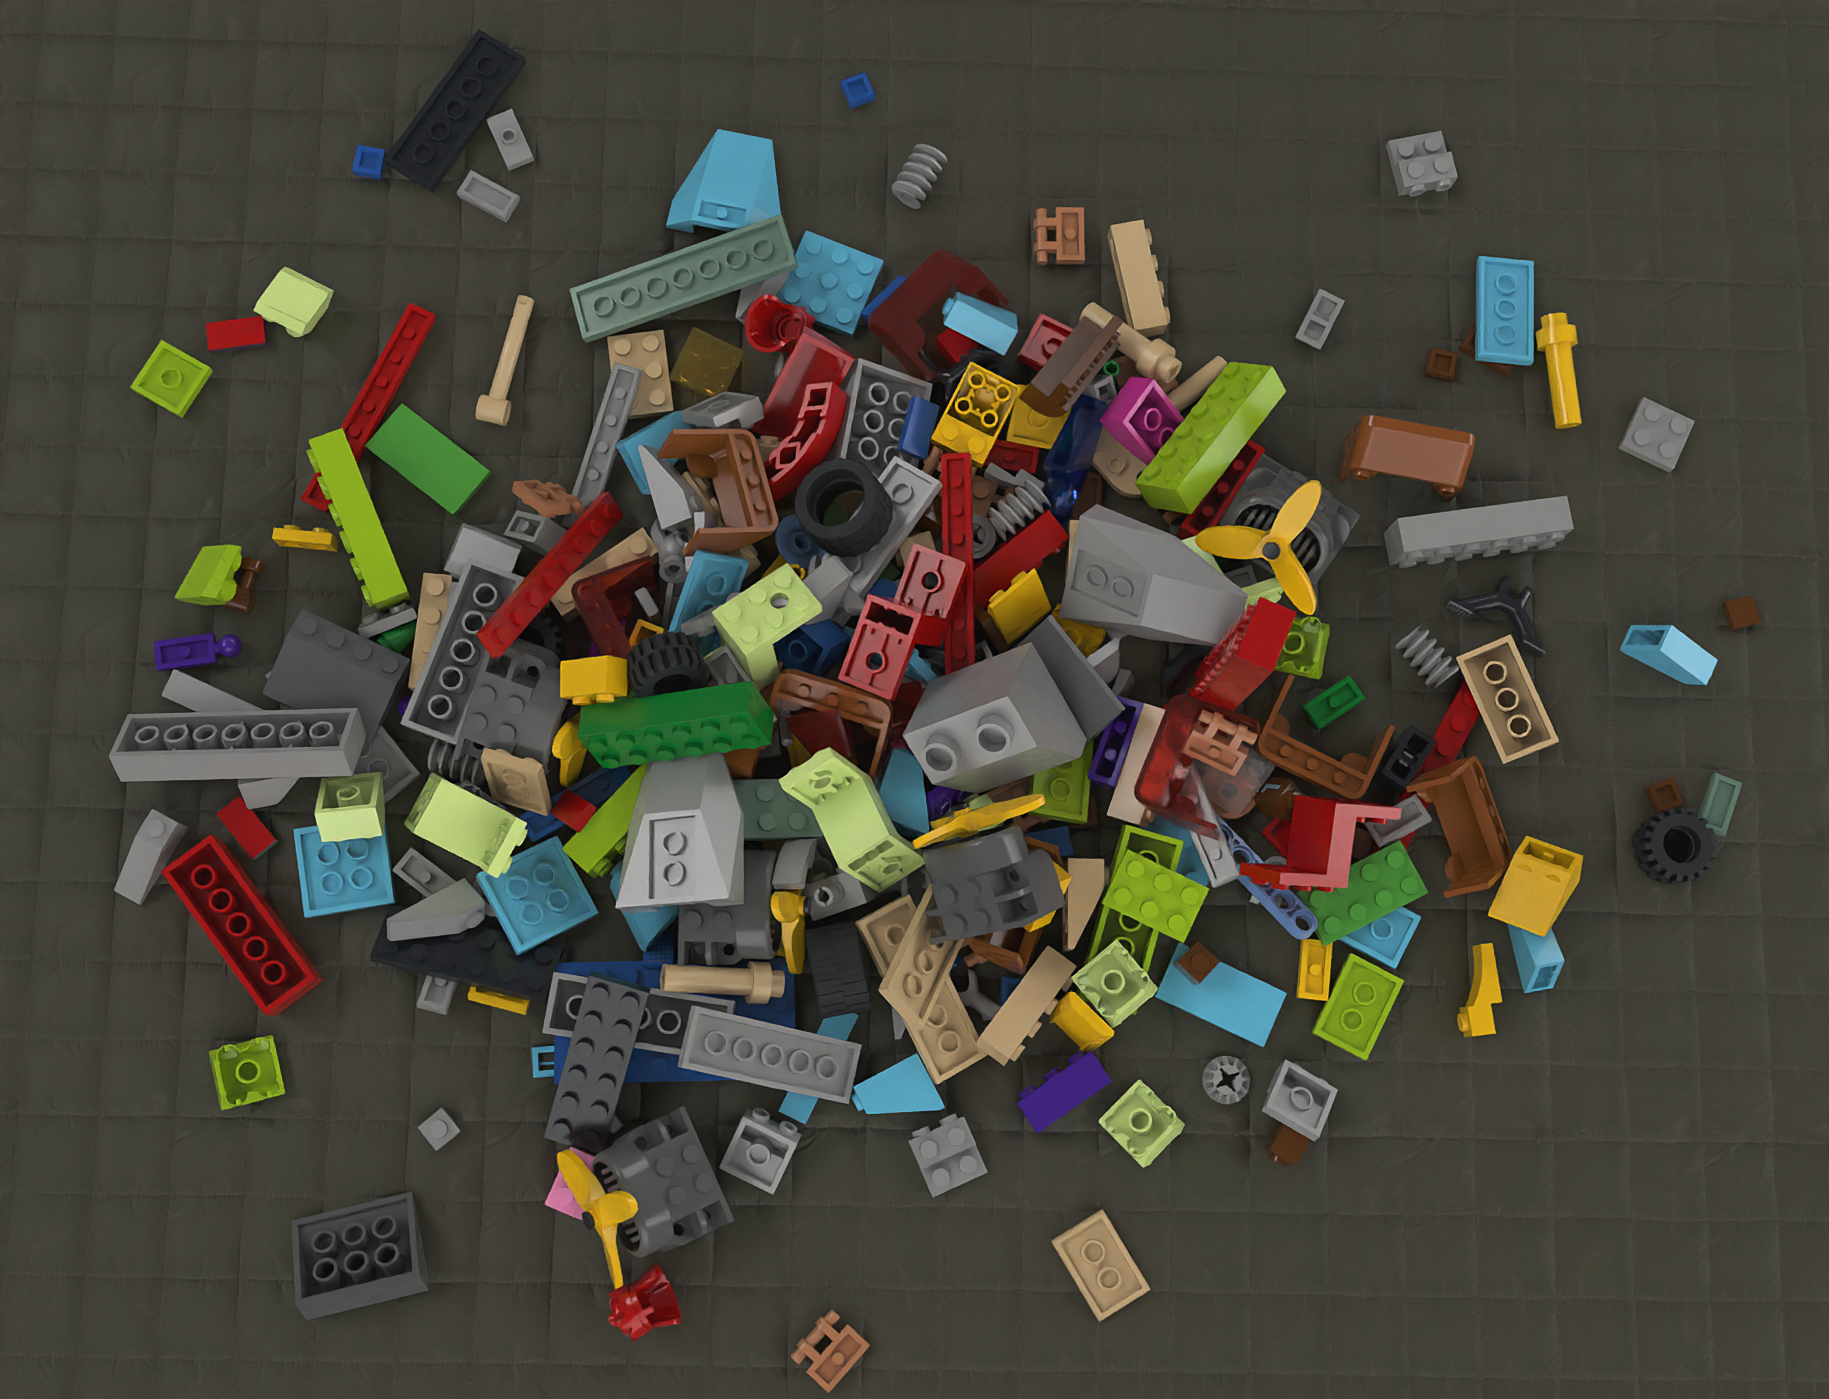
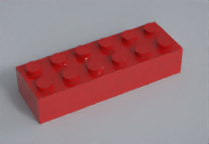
[161,835,324,1017]

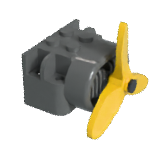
[1195,454,1361,615]
[452,638,598,788]
[912,794,1066,945]
[678,844,811,974]
[557,1106,735,1289]

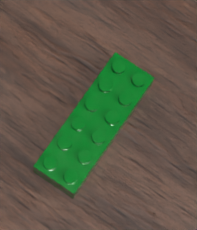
[577,681,774,769]

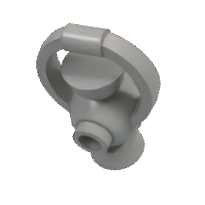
[651,518,692,583]

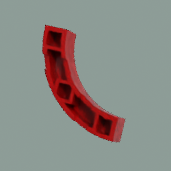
[763,382,847,502]

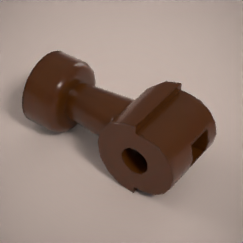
[225,557,265,614]

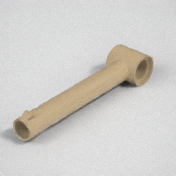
[476,295,534,426]

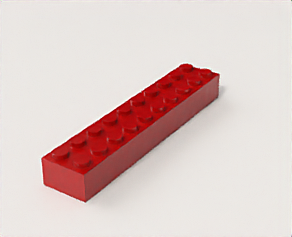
[1184,597,1297,719]

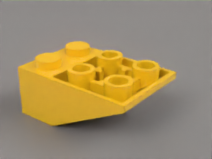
[931,361,1022,469]
[986,568,1051,647]
[1488,835,1583,937]

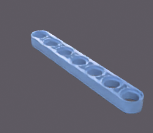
[1164,785,1318,940]

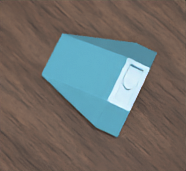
[666,129,781,233]

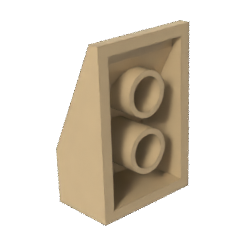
[1062,858,1109,953]

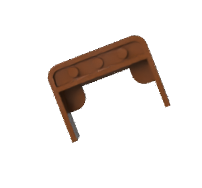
[1338,415,1476,502]
[657,429,779,557]
[759,668,893,782]
[1255,674,1395,801]
[1406,756,1513,898]
[971,836,1064,976]

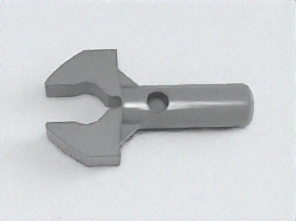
[779,708,793,746]

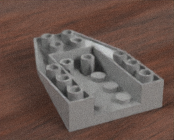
[1059,504,1248,646]
[615,752,744,914]

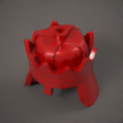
[745,294,816,355]
[608,1263,682,1343]

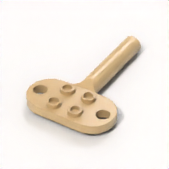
[1070,356,1228,498]

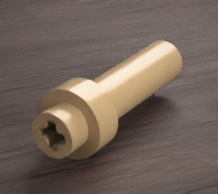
[1079,302,1182,383]
[660,961,785,1004]

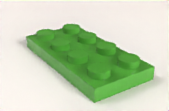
[1295,840,1429,947]

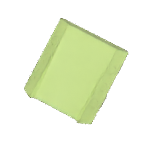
[253,267,334,337]
[1071,940,1158,1028]
[1098,1080,1185,1168]

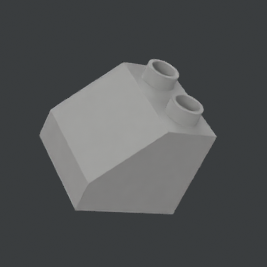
[902,642,1087,794]

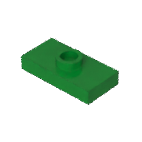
[1301,675,1366,731]

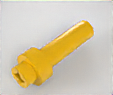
[1535,313,1582,429]

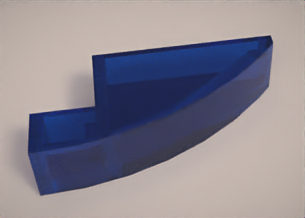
[1038,394,1107,524]

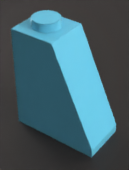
[941,292,1018,355]
[615,411,693,495]
[1619,625,1718,685]
[876,748,929,839]
[609,860,679,952]
[1507,923,1565,993]
[851,1053,945,1114]

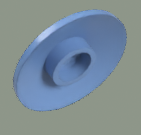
[775,515,826,570]

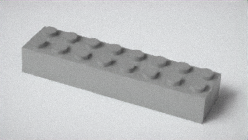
[109,708,367,782]

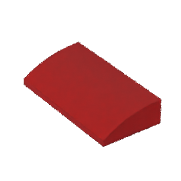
[751,326,855,442]

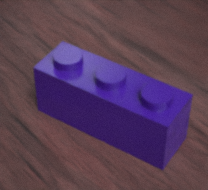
[1087,696,1144,791]
[1015,1050,1112,1133]

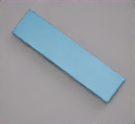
[779,1013,859,1124]

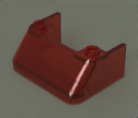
[867,249,1009,382]
[571,555,695,679]
[785,679,926,757]
[1134,694,1261,841]

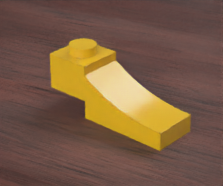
[1457,943,1502,1037]

